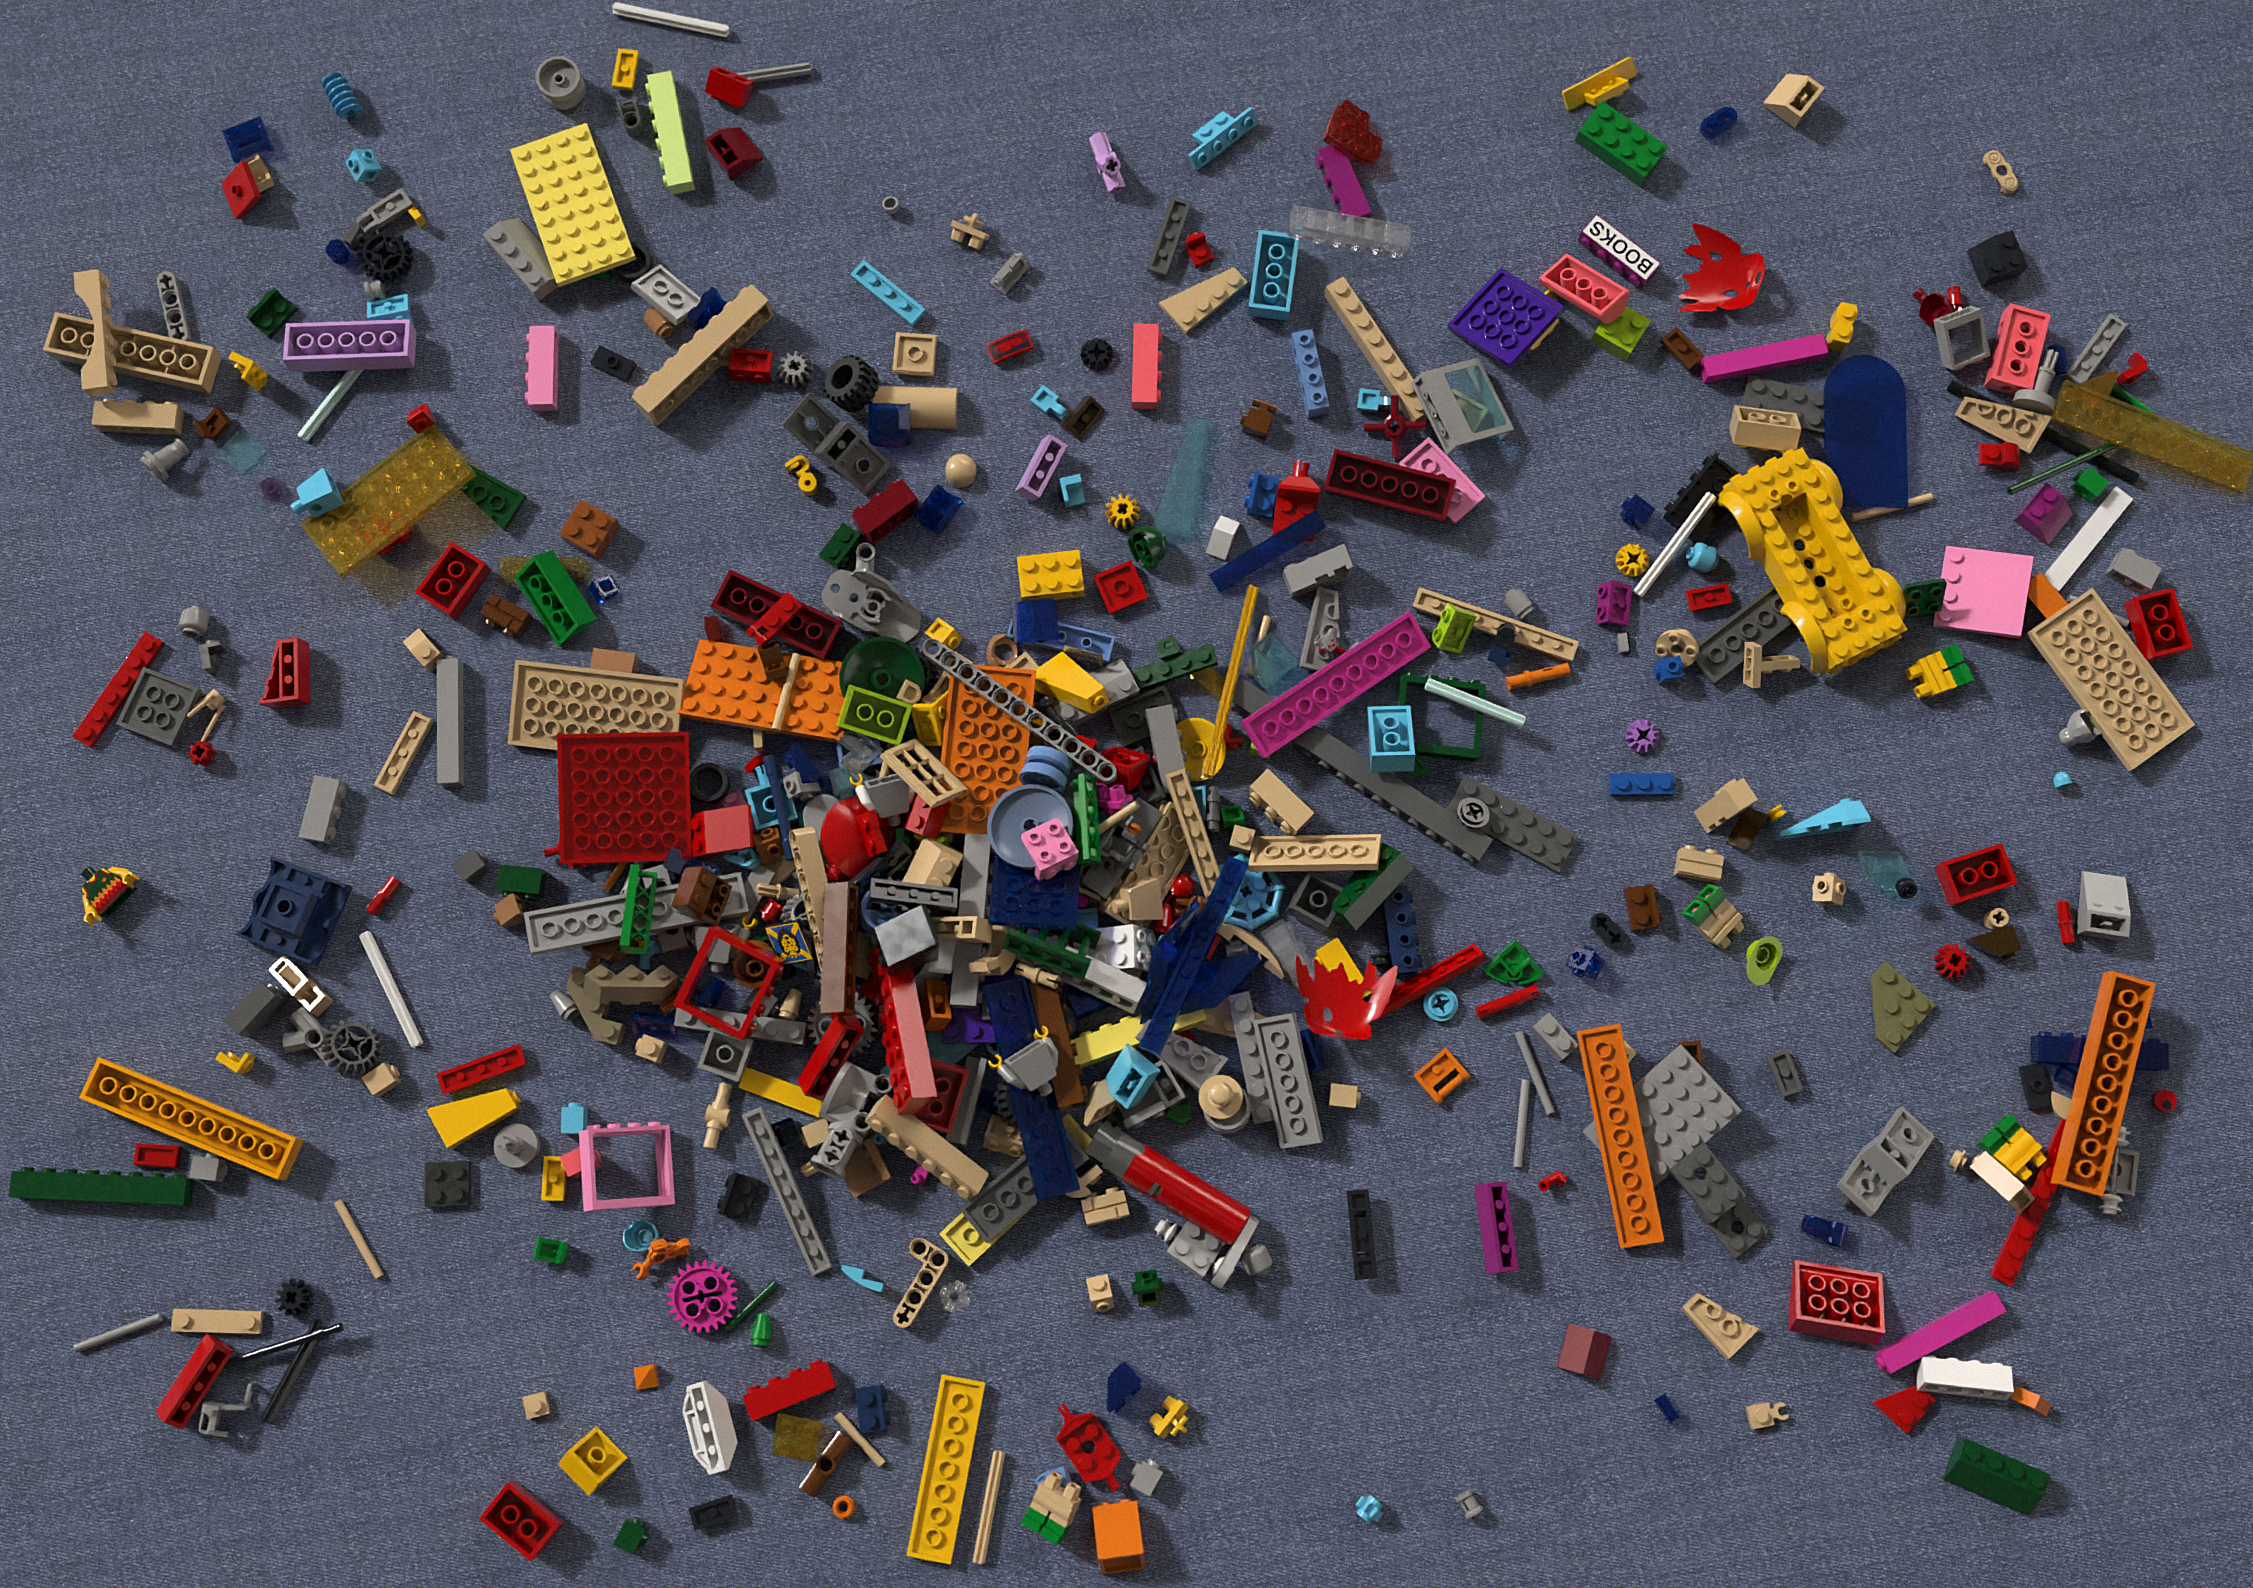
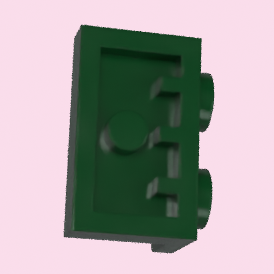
[246,288,298,339]
[818,523,864,570]

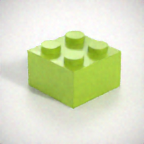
[1591,306,1651,362]

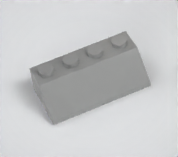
[482,218,558,302]
[1046,659,1140,725]

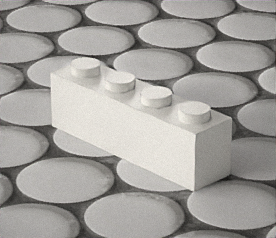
[1915,1355,2014,1400]

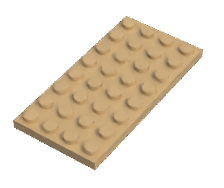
[2026,588,2195,771]
[508,660,685,750]

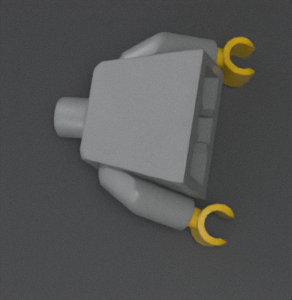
[690,916,758,972]
[988,1026,1058,1096]

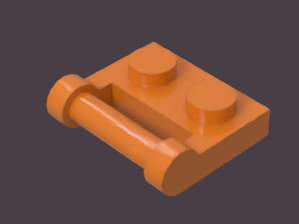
[1413,1047,1471,1106]

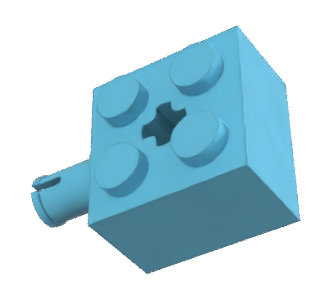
[745,765,799,833]

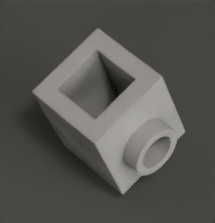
[189,1153,228,1182]
[1130,1459,1163,1497]

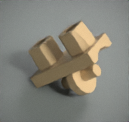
[951,213,990,250]

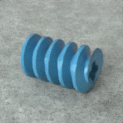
[321,72,361,119]

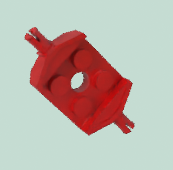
[1056,1403,1122,1492]

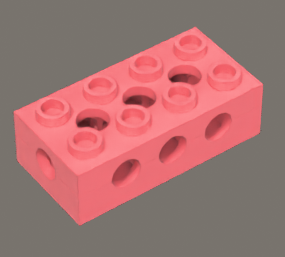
[1984,303,2051,396]

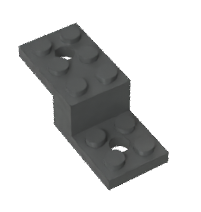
[781,393,892,495]
[1668,1142,1769,1259]

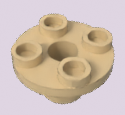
[1655,629,1699,667]
[1199,1075,1243,1120]

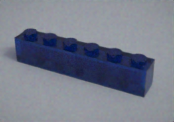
[2031,1031,2169,1072]

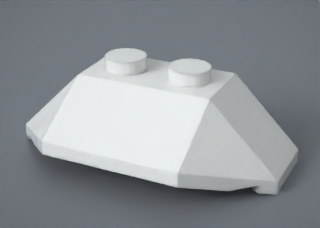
[683,1381,738,1475]

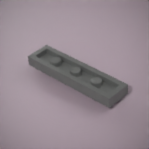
[1147,196,1192,277]

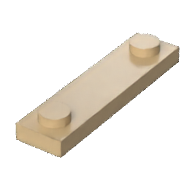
[171,1309,264,1334]

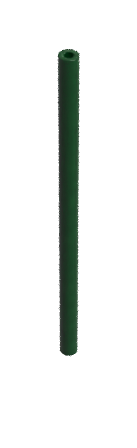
[2007,430,2141,495]

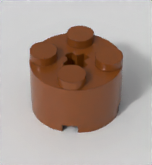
[733,940,776,989]

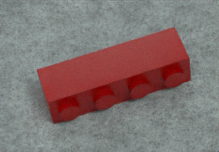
[797,1015,865,1101]
[155,1334,233,1430]
[743,1359,838,1421]

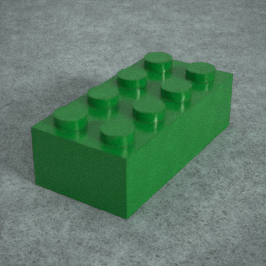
[1575,101,1668,187]

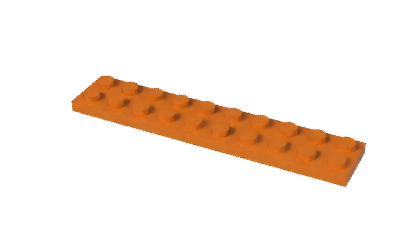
[1576,1023,1664,1249]

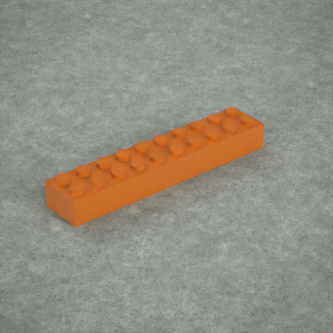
[2050,971,2156,1197]

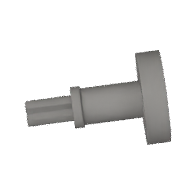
[2012,349,2059,416]
[494,1124,540,1168]

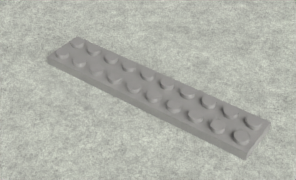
[524,872,749,956]

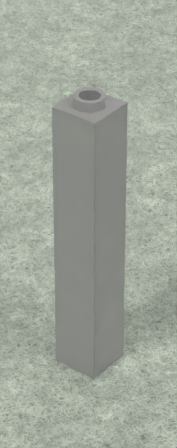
[437,656,464,787]

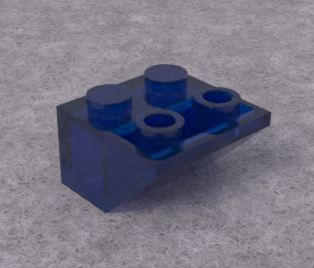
[1107,1361,1142,1413]

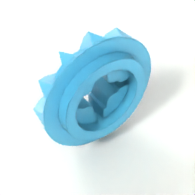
[1423,987,1458,1021]

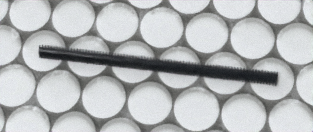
[1947,379,2140,484]

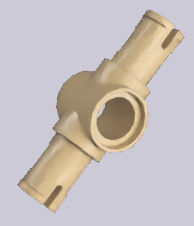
[703,1083,732,1150]

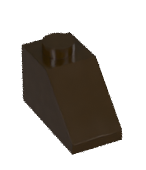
[1965,925,2022,960]

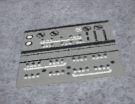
[1064,646,1103,667]

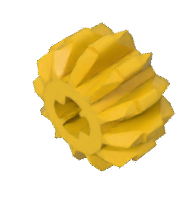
[1105,493,1140,530]

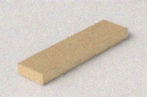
[373,711,434,796]

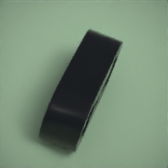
[1590,913,1625,950]

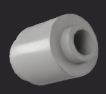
[1504,588,1534,619]

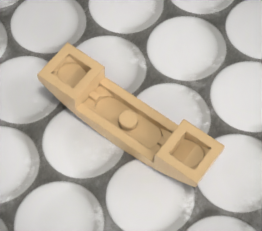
[1212,922,1284,980]

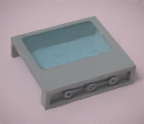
[1411,358,1514,455]

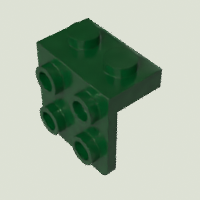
[1903,578,1947,617]

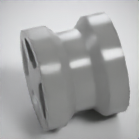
[364,279,387,301]

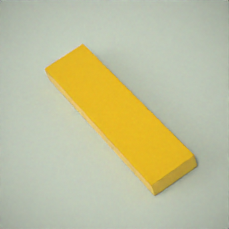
[738,1067,824,1118]

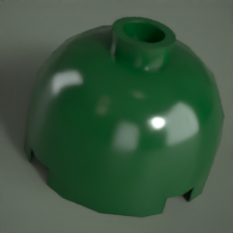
[1127,525,1167,568]

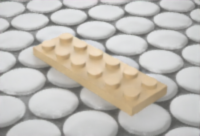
[1248,834,1382,872]

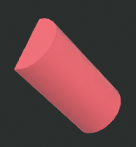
[1539,254,1629,324]

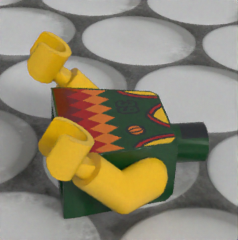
[81,866,140,927]

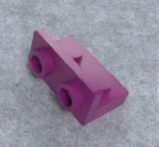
[1595,580,1632,628]

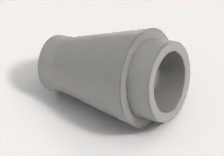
[550,989,580,1021]

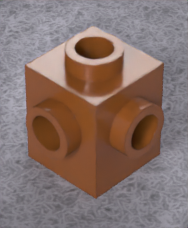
[753,826,785,863]

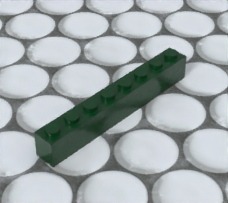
[8,1167,194,1206]

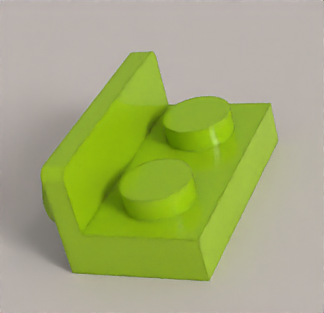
[1432,603,1477,654]

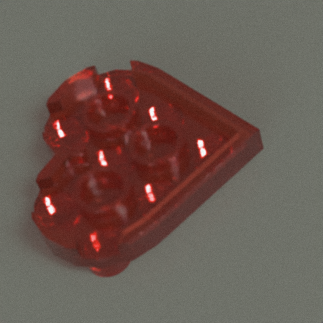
[1323,100,1382,165]

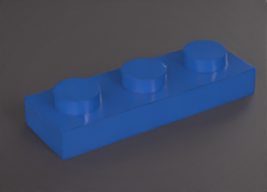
[1609,773,1675,796]

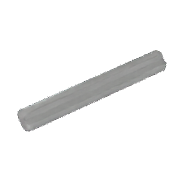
[736,62,812,83]

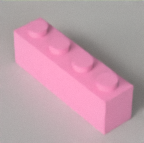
[525,326,559,411]

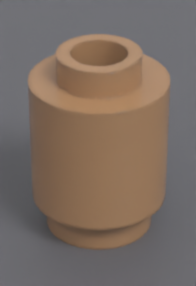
[643,307,673,338]

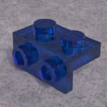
[687,287,727,331]
[914,484,964,535]

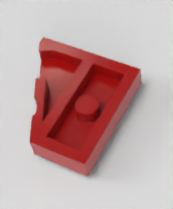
[1872,1384,1935,1433]

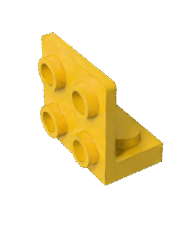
[911,690,948,746]

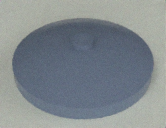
[987,784,1074,870]

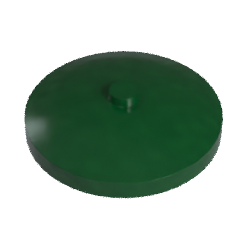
[839,637,925,705]

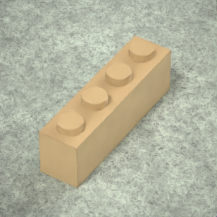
[92,399,184,435]

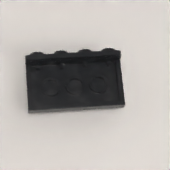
[1662,451,1740,544]

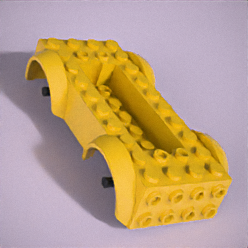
[1717,448,1907,676]

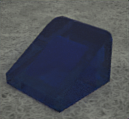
[588,575,620,604]

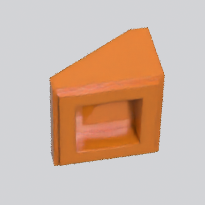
[634,1364,659,1390]

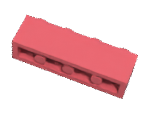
[1132,323,1162,409]

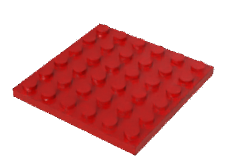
[557,732,692,864]

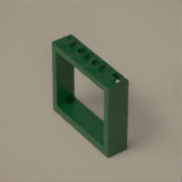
[1397,672,1486,762]

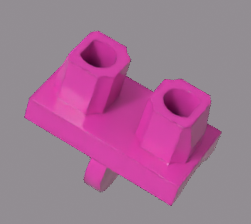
[1096,783,1133,818]

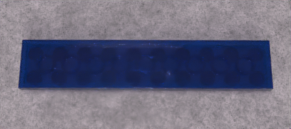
[982,976,1080,1201]

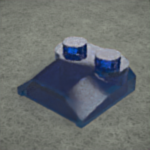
[868,402,911,448]
[783,742,825,787]

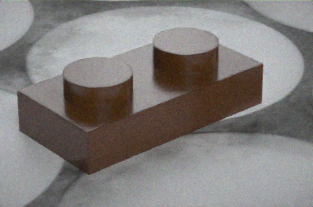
[1660,326,1704,371]

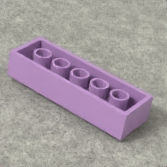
[283,319,416,372]

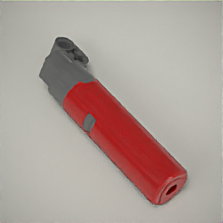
[1079,1112,1251,1245]

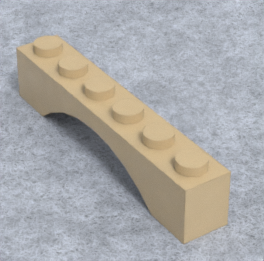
[74,269,117,397]

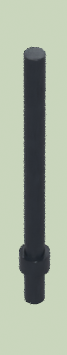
[223,1323,344,1369]

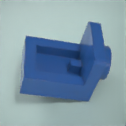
[1653,656,1684,685]

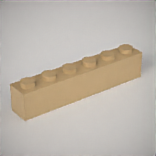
[864,1094,989,1201]

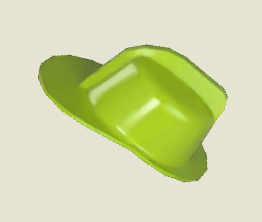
[1746,936,1783,985]

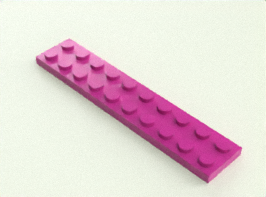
[1241,611,1431,758]

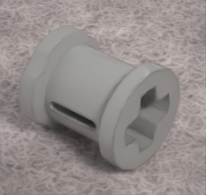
[1455,1489,1483,1519]

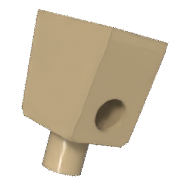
[1111,876,1164,920]

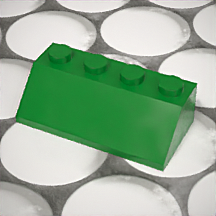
[514,550,597,647]

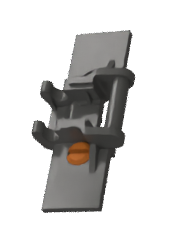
[1081,797,1163,899]

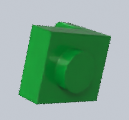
[532,1237,569,1264]

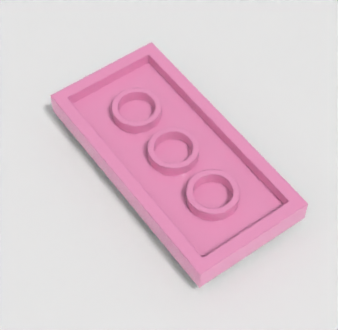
[1398,437,1485,525]

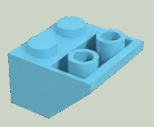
[1105,1043,1160,1109]

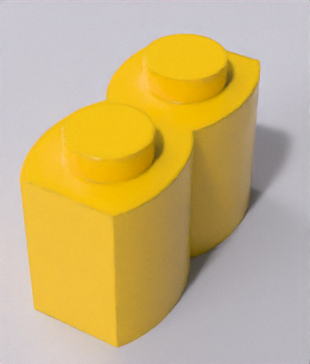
[1826,302,1857,352]

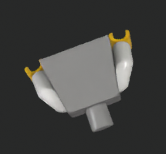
[850,762,916,826]

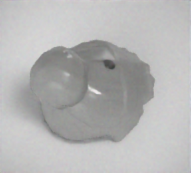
[2059,709,2102,746]

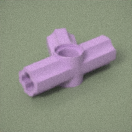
[1089,132,1125,195]

